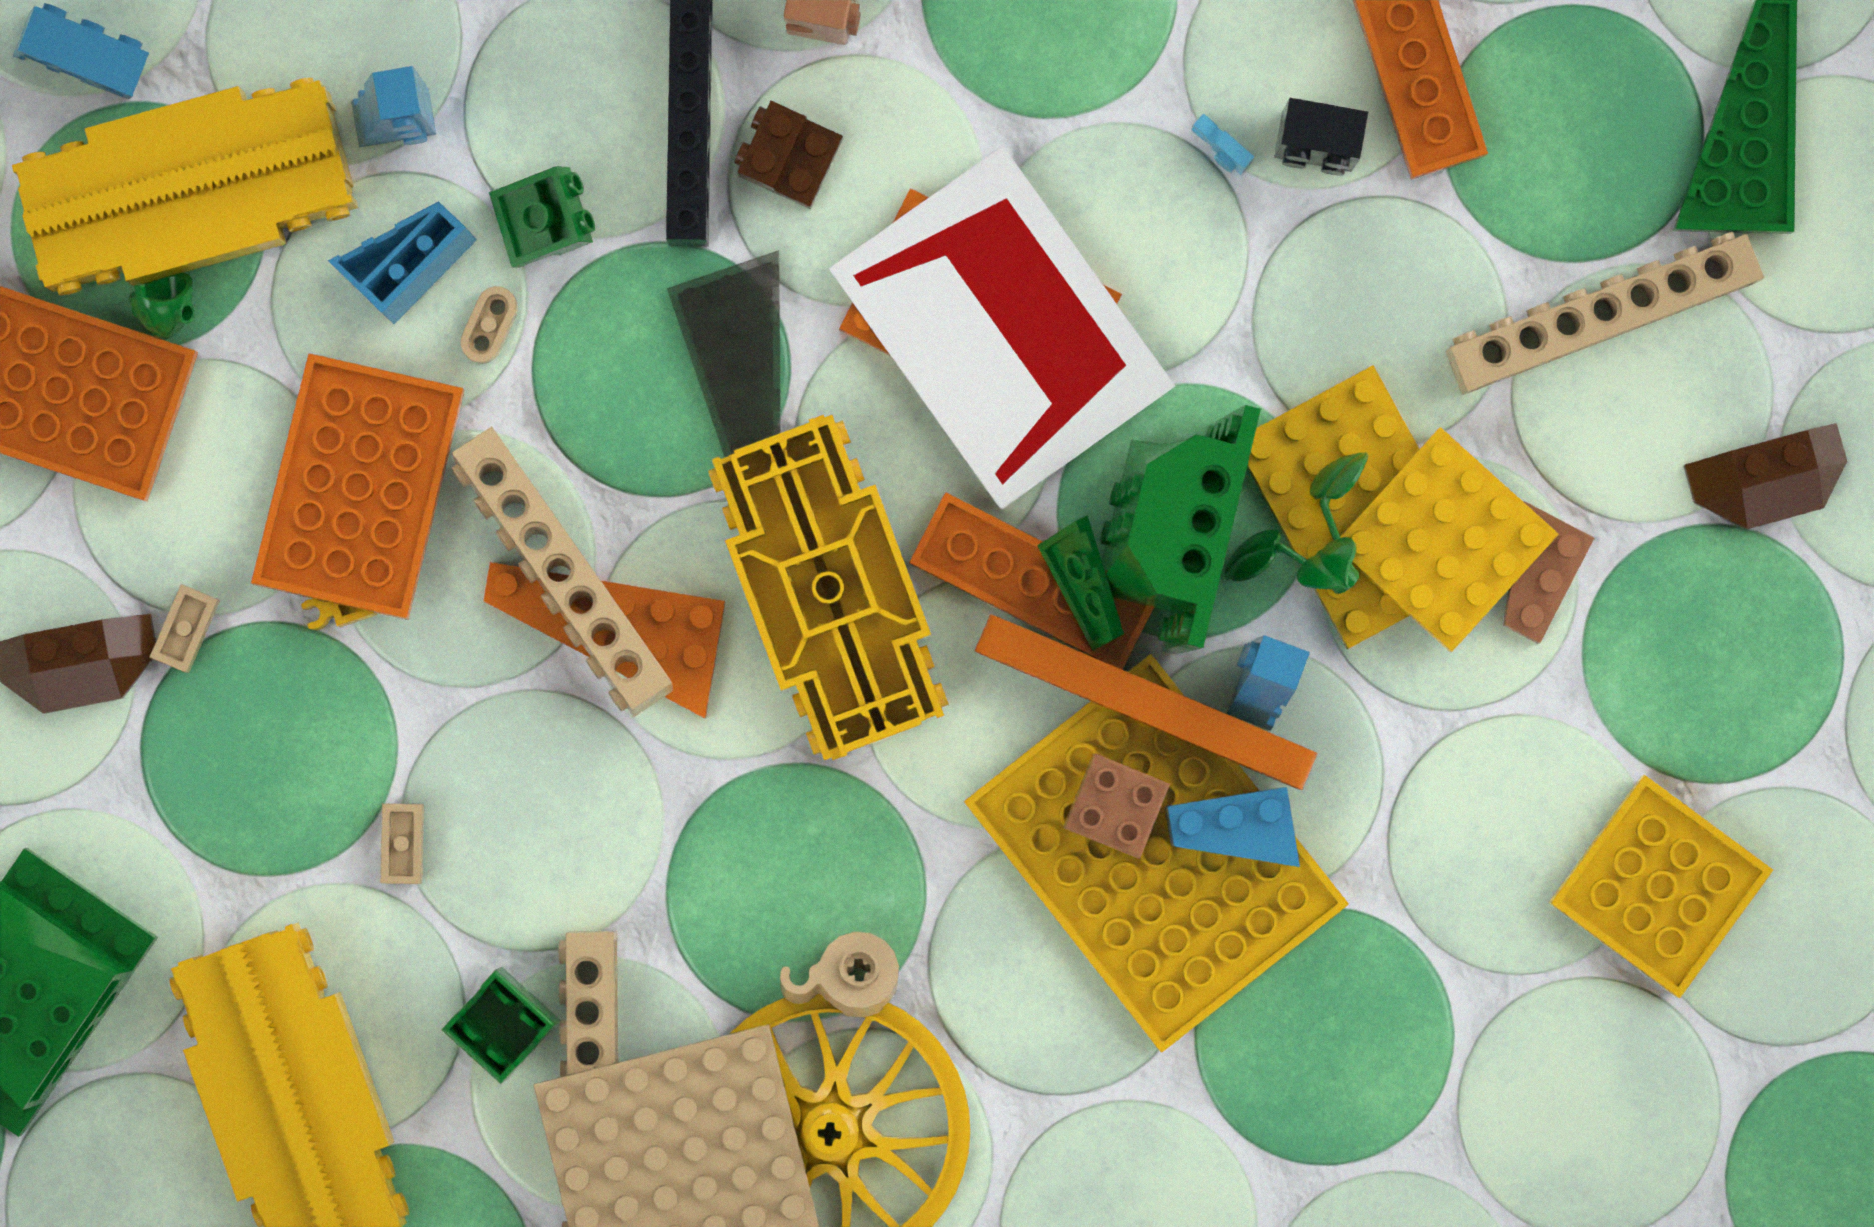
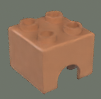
[783,0,861,45]
[1063,753,1170,859]

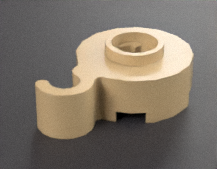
[780,932,899,1018]

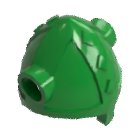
[129,272,195,339]

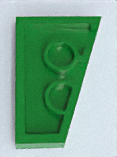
[1037,515,1124,651]

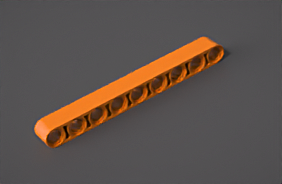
[974,614,1318,790]

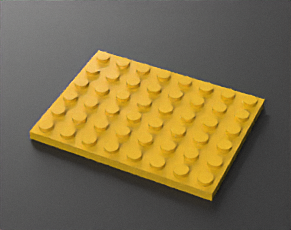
[963,654,1349,1053]

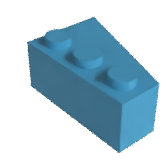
[13,3,149,99]
[351,66,436,148]
[1165,787,1300,867]

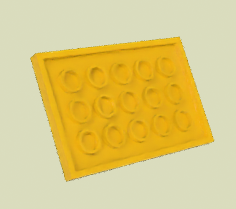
[1247,365,1419,649]

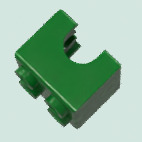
[441,967,560,1084]

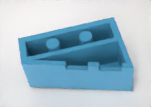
[328,201,477,324]
[1227,635,1310,730]

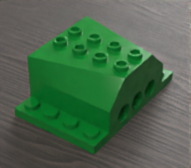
[1100,405,1261,654]
[0,848,158,1137]

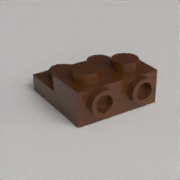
[734,100,843,209]

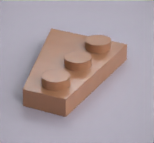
[1503,501,1595,644]

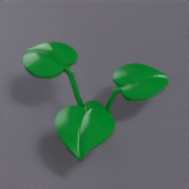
[1225,452,1369,594]

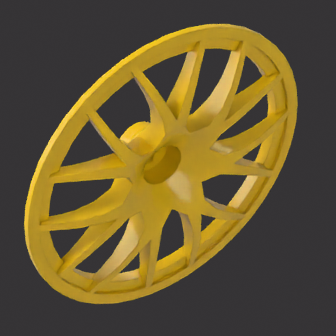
[730,994,971,1227]

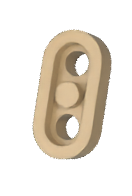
[460,286,518,364]

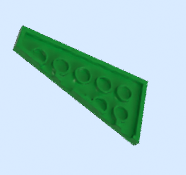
[1673,0,1797,234]

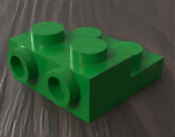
[489,166,595,268]

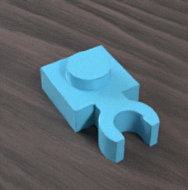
[1191,114,1254,175]

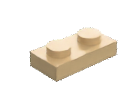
[150,584,220,673]
[380,803,424,884]

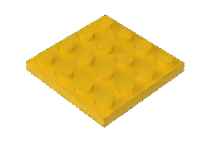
[1340,427,1559,652]
[1548,775,1773,998]

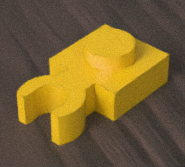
[301,599,377,630]

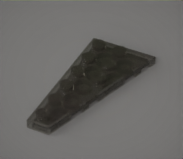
[667,250,781,457]

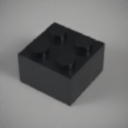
[1274,97,1368,176]

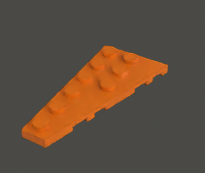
[483,562,725,719]

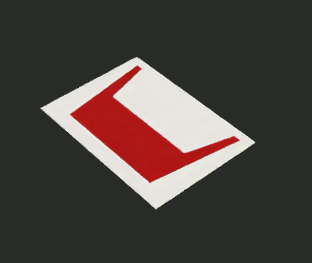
[829,145,1175,510]

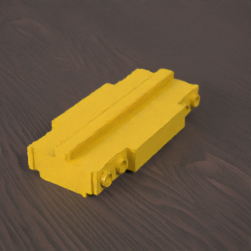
[12,77,359,296]
[708,414,949,760]
[169,922,409,1227]

